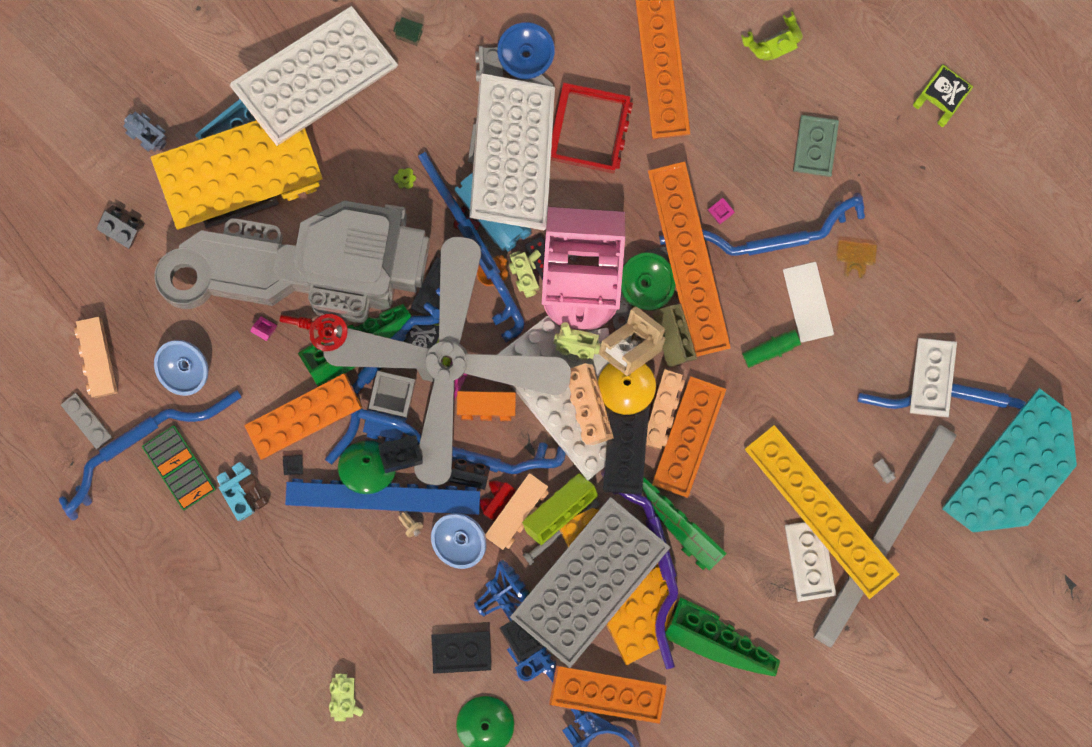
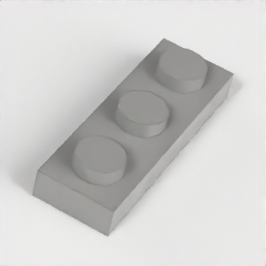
[61,393,113,450]

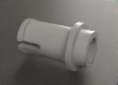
[873,459,896,484]

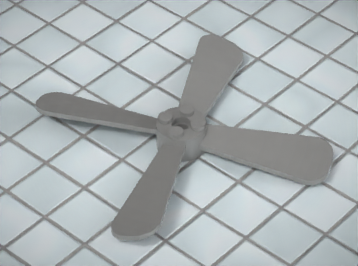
[324,237,571,485]

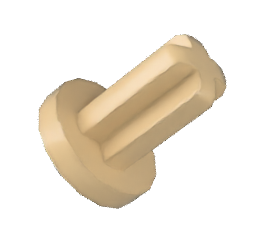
[398,511,423,538]

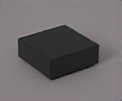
[283,455,304,476]

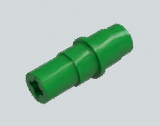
[742,329,801,368]

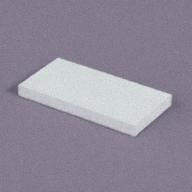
[910,338,957,417]
[784,522,836,602]

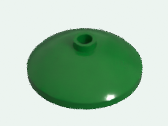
[621,253,676,310]
[338,440,396,494]
[456,696,514,747]

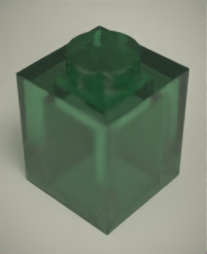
[393,17,424,46]

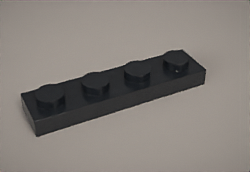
[204,196,279,229]

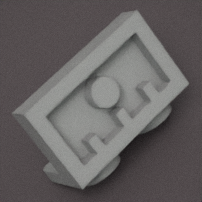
[475,46,503,82]

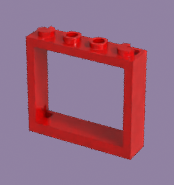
[551,82,633,174]

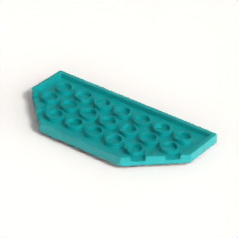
[942,388,1077,532]

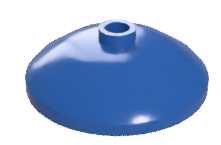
[497,22,555,79]

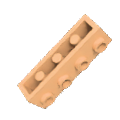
[74,317,118,398]
[569,363,614,445]
[646,369,685,450]
[485,473,549,550]

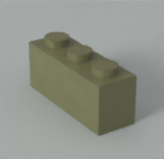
[652,304,697,367]

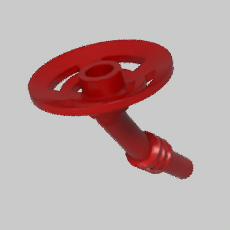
[279,313,348,351]

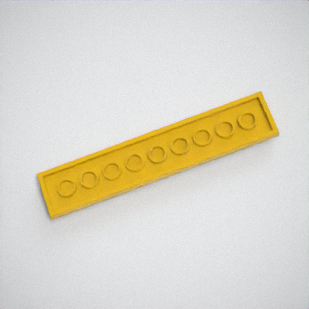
[745,425,900,599]

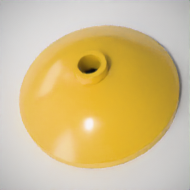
[598,363,656,415]

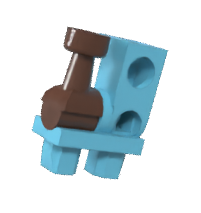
[217,462,269,522]

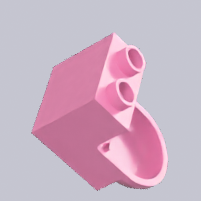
[542,207,625,332]

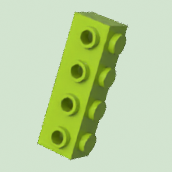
[522,473,598,546]

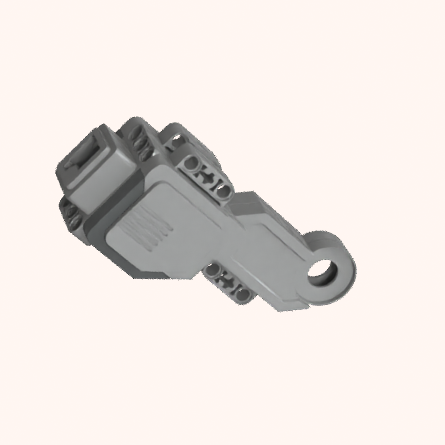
[154,201,430,323]

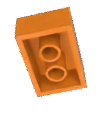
[457,391,516,421]

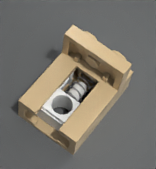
[599,307,666,376]

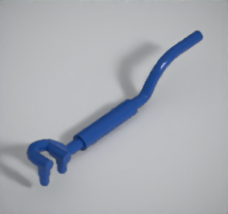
[418,152,524,342]
[659,193,865,256]
[325,287,440,465]
[857,383,1026,410]
[59,390,242,521]
[359,409,566,474]

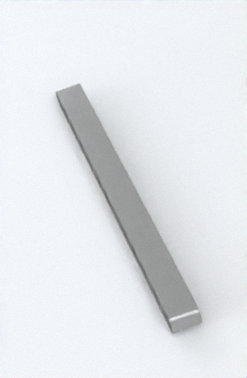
[813,425,957,648]

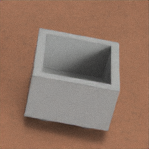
[368,371,416,418]

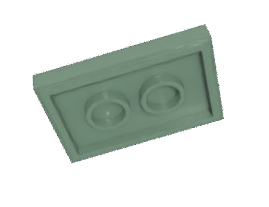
[793,115,839,177]

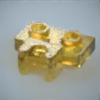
[836,240,877,279]

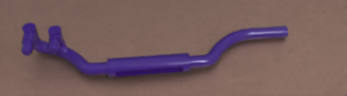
[601,468,678,670]

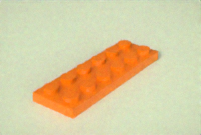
[244,374,363,460]
[652,376,727,498]
[549,665,667,724]

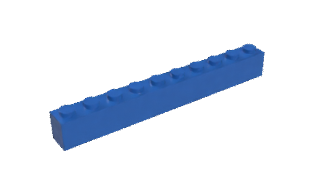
[285,478,481,515]

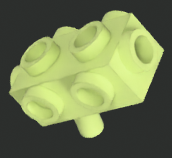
[509,250,541,298]
[553,322,601,360]
[329,674,363,721]

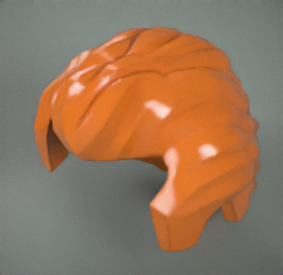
[477,255,508,286]

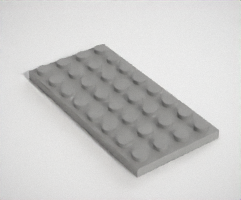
[510,497,670,668]

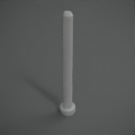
[522,500,599,565]

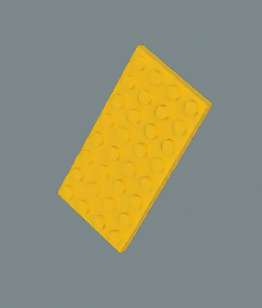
[150,120,323,230]

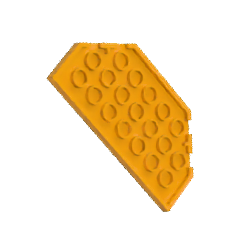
[560,508,676,665]

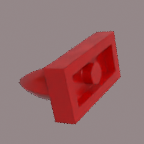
[480,481,517,522]

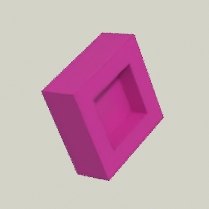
[708,198,735,225]
[250,316,277,341]

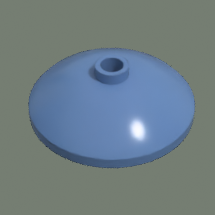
[154,340,209,396]
[431,513,486,569]

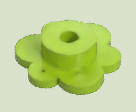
[394,168,416,189]

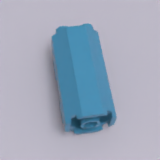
[455,173,532,252]

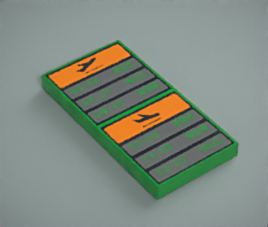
[142,425,216,511]

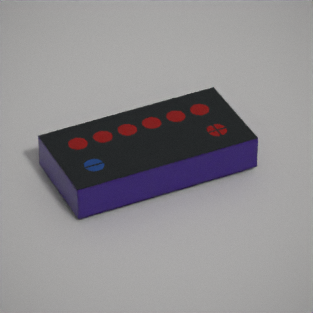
[525,236,545,279]

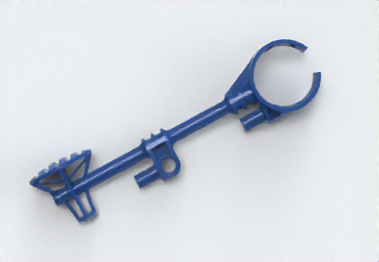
[474,559,640,747]

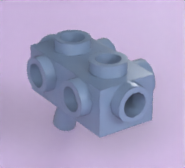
[123,111,167,152]

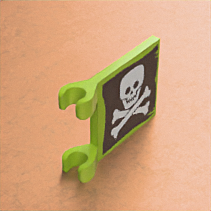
[913,65,973,127]
[403,323,451,366]

